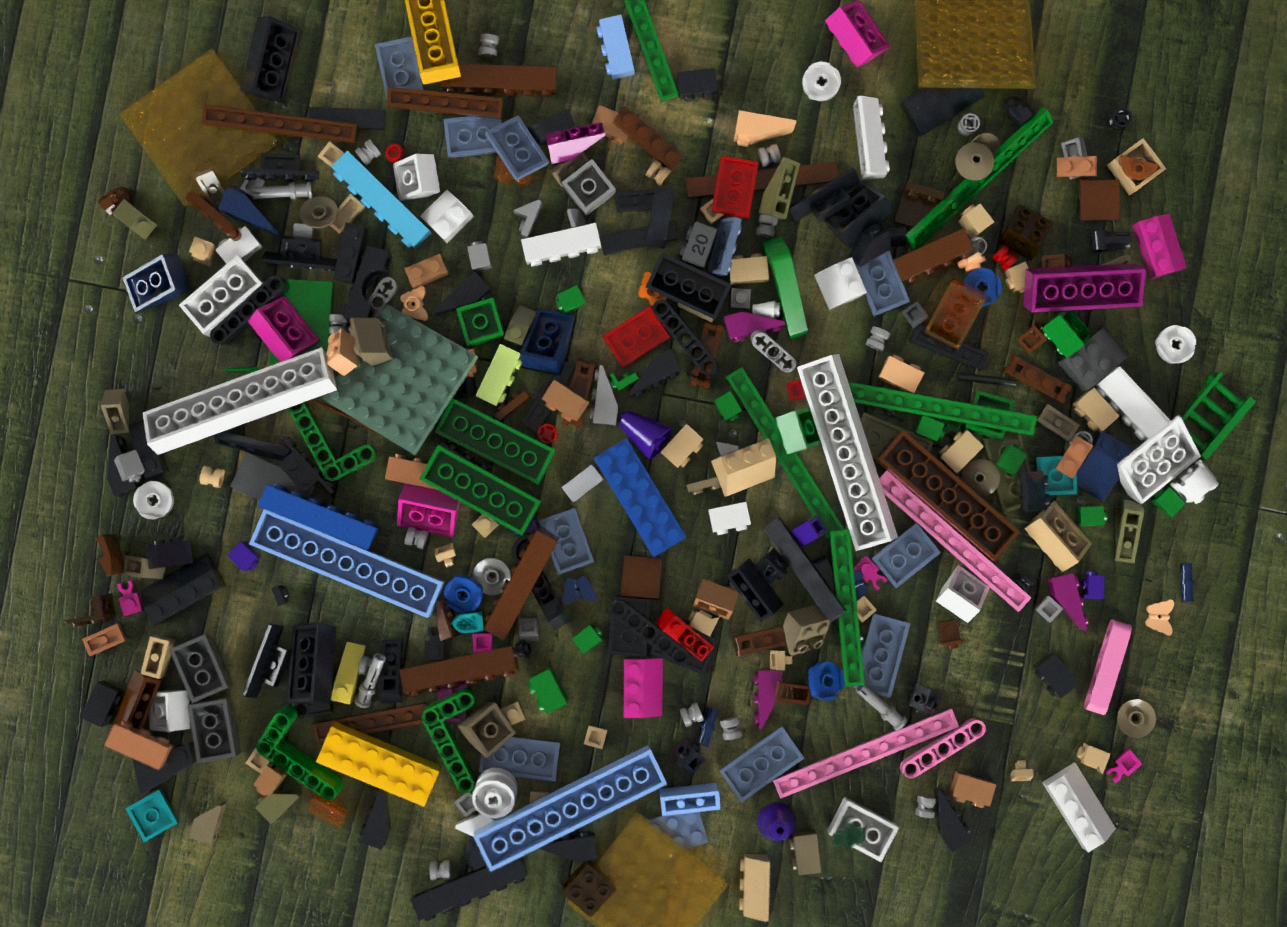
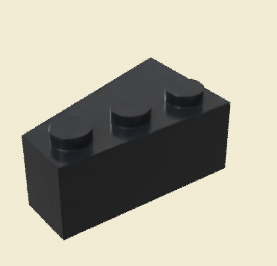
[132,742,197,795]

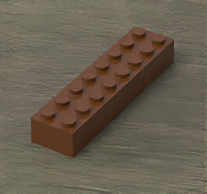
[875,430,1020,561]

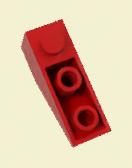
[655,608,714,662]

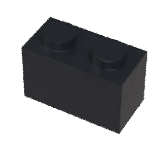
[677,68,718,102]
[146,537,193,569]
[1033,652,1079,699]
[80,681,123,727]

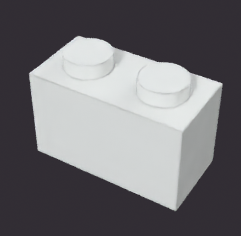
[215,226,264,264]
[708,502,751,535]

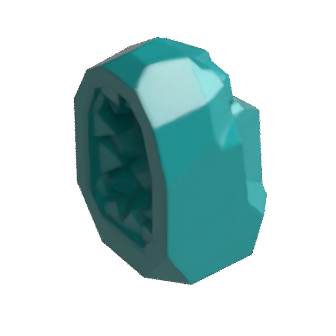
[452,611,484,633]

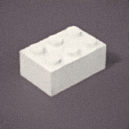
[827,797,899,862]

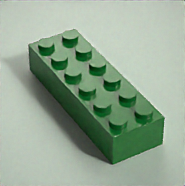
[435,398,556,485]
[419,445,542,536]

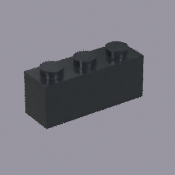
[333,222,368,285]
[726,558,784,622]

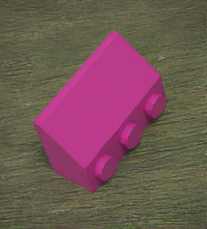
[825,0,891,67]
[1132,214,1187,280]
[248,296,320,362]
[397,483,460,538]
[624,658,663,718]

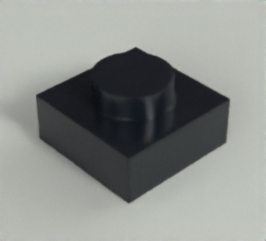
[271,585,290,606]

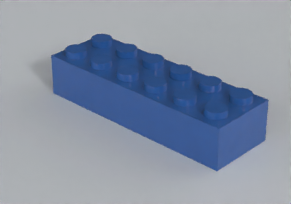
[594,438,686,557]
[258,483,380,550]

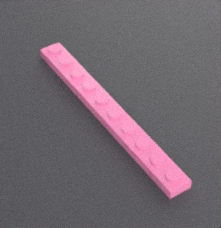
[879,470,1031,612]
[773,708,959,799]

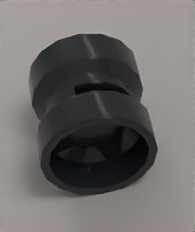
[1108,108,1132,131]

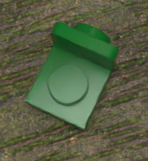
[608,372,639,392]

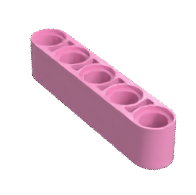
[1084,619,1132,715]
[900,718,986,778]

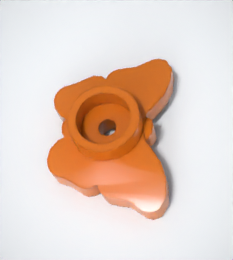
[638,272,667,306]

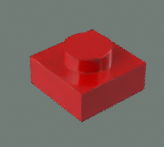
[786,379,807,402]

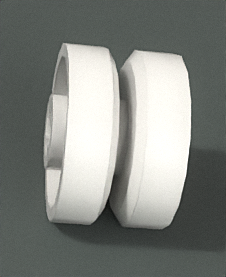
[472,768,517,818]

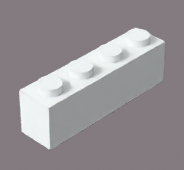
[521,223,601,266]

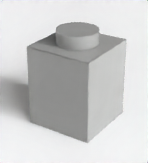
[467,241,492,272]
[114,450,145,482]

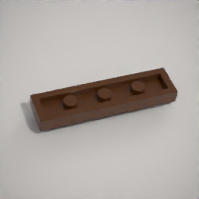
[612,106,683,171]

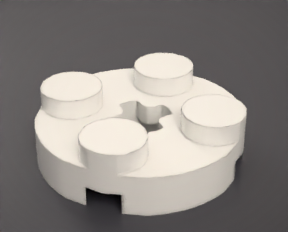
[802,62,841,101]
[1155,325,1196,364]
[133,481,174,519]

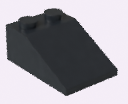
[1019,471,1050,512]

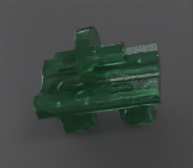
[832,822,867,851]

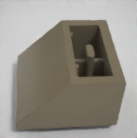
[349,318,393,366]
[783,604,830,656]

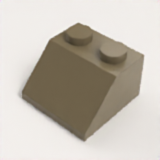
[457,702,516,758]

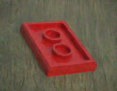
[711,155,759,219]
[602,306,671,369]

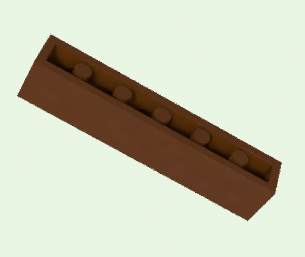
[441,64,557,97]
[484,526,560,640]
[400,646,520,697]

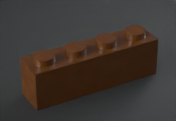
[893,228,975,283]
[106,670,161,741]

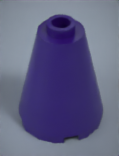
[618,411,673,460]
[757,802,796,842]

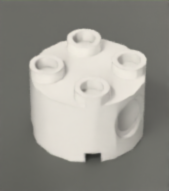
[1170,460,1219,504]

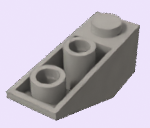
[590,365,618,426]

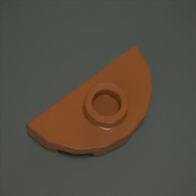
[1119,155,1159,180]

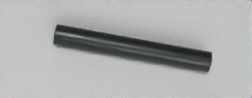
[958,373,1016,387]

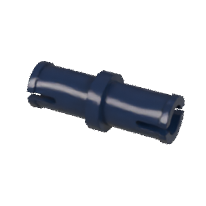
[1178,563,1195,602]
[697,707,719,747]

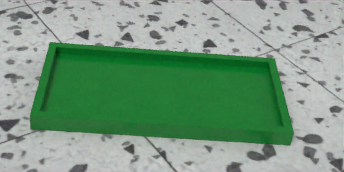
[269,279,334,396]

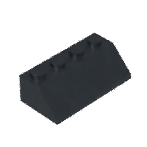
[240,16,301,103]
[900,60,985,137]
[645,252,731,320]
[140,553,226,625]
[286,623,336,705]

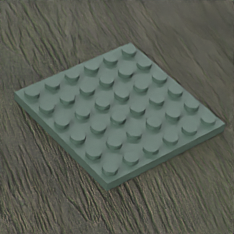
[322,304,478,455]

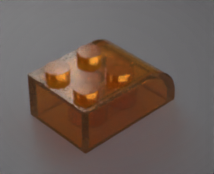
[924,278,988,350]

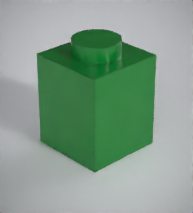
[555,285,586,314]
[713,391,742,422]
[914,415,945,442]
[995,444,1027,475]
[1151,487,1186,517]
[1076,506,1107,526]
[572,624,603,654]

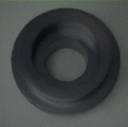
[515,639,531,659]

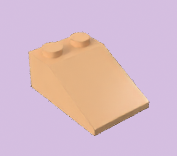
[733,111,796,147]

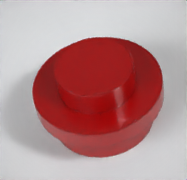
[385,144,404,163]

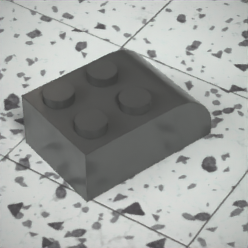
[1058,326,1128,392]
[169,634,233,703]
[188,698,241,763]

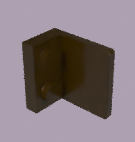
[894,181,945,227]
[998,204,1052,260]
[64,594,115,627]
[561,861,616,917]

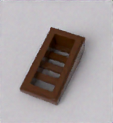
[436,599,461,641]
[774,681,811,705]

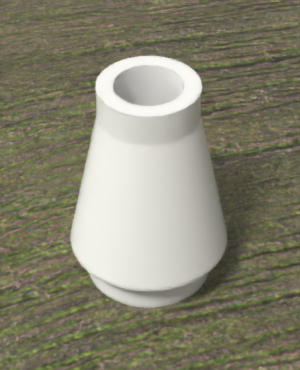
[753,301,781,319]

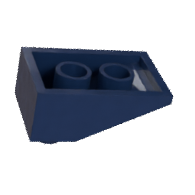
[218,187,281,237]
[122,254,191,313]
[520,308,575,374]
[1076,431,1135,501]

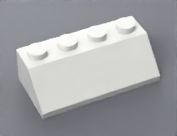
[853,96,889,180]
[179,255,263,337]
[1094,367,1171,441]
[1042,762,1116,853]

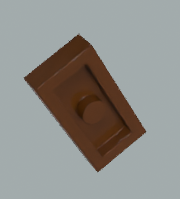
[495,391,530,422]

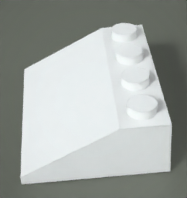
[1117,416,1201,504]

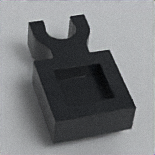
[424,627,445,661]

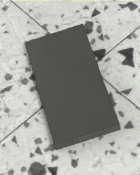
[230,452,317,500]

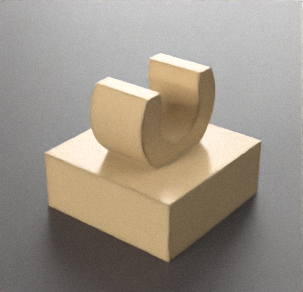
[435,543,456,567]
[770,650,792,671]
[1010,760,1034,781]

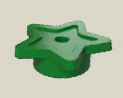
[941,419,963,433]

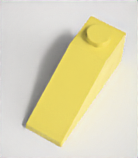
[331,642,366,704]

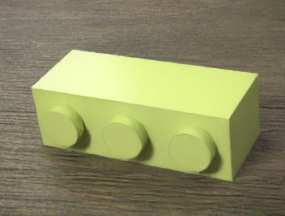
[476,344,522,407]

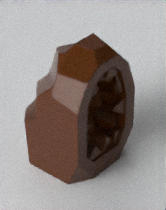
[97,187,131,217]

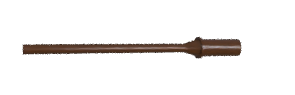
[309,398,380,435]

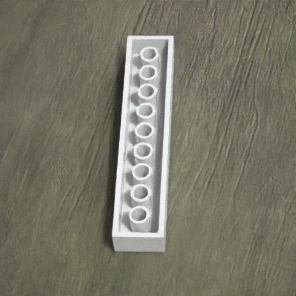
[143,347,337,455]
[797,354,898,551]

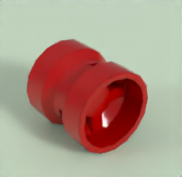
[992,244,1019,271]
[538,424,558,444]

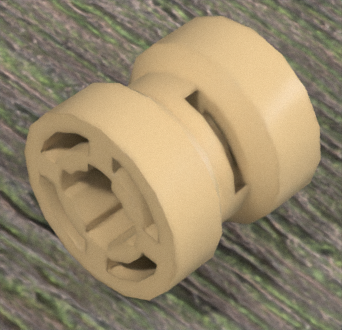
[646,160,672,186]
[200,466,225,488]

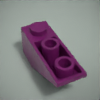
[546,122,605,164]
[723,312,786,343]
[1047,573,1088,631]
[754,669,782,729]

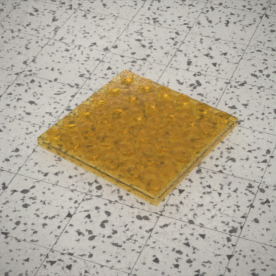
[914,0,1036,89]
[119,49,279,208]
[566,812,729,927]

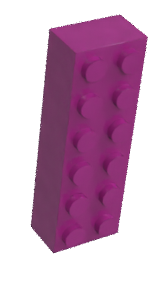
[1023,263,1146,312]

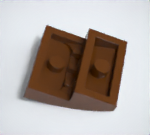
[1078,179,1120,221]
[95,534,123,576]
[620,555,662,600]

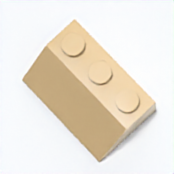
[711,439,776,497]
[1024,500,1092,572]
[739,854,770,921]

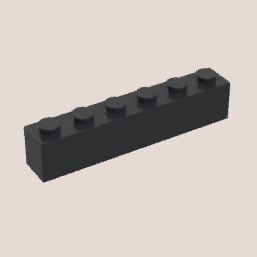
[410,856,528,921]

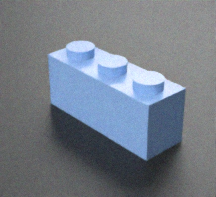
[596,15,635,80]
[659,783,720,816]

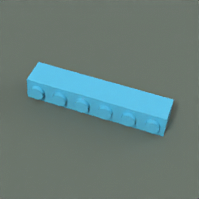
[332,151,432,249]

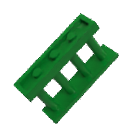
[1171,372,1256,461]

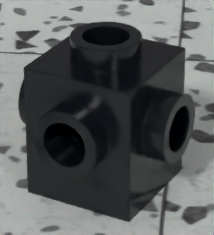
[755,548,789,583]
[909,683,942,716]
[672,739,706,774]

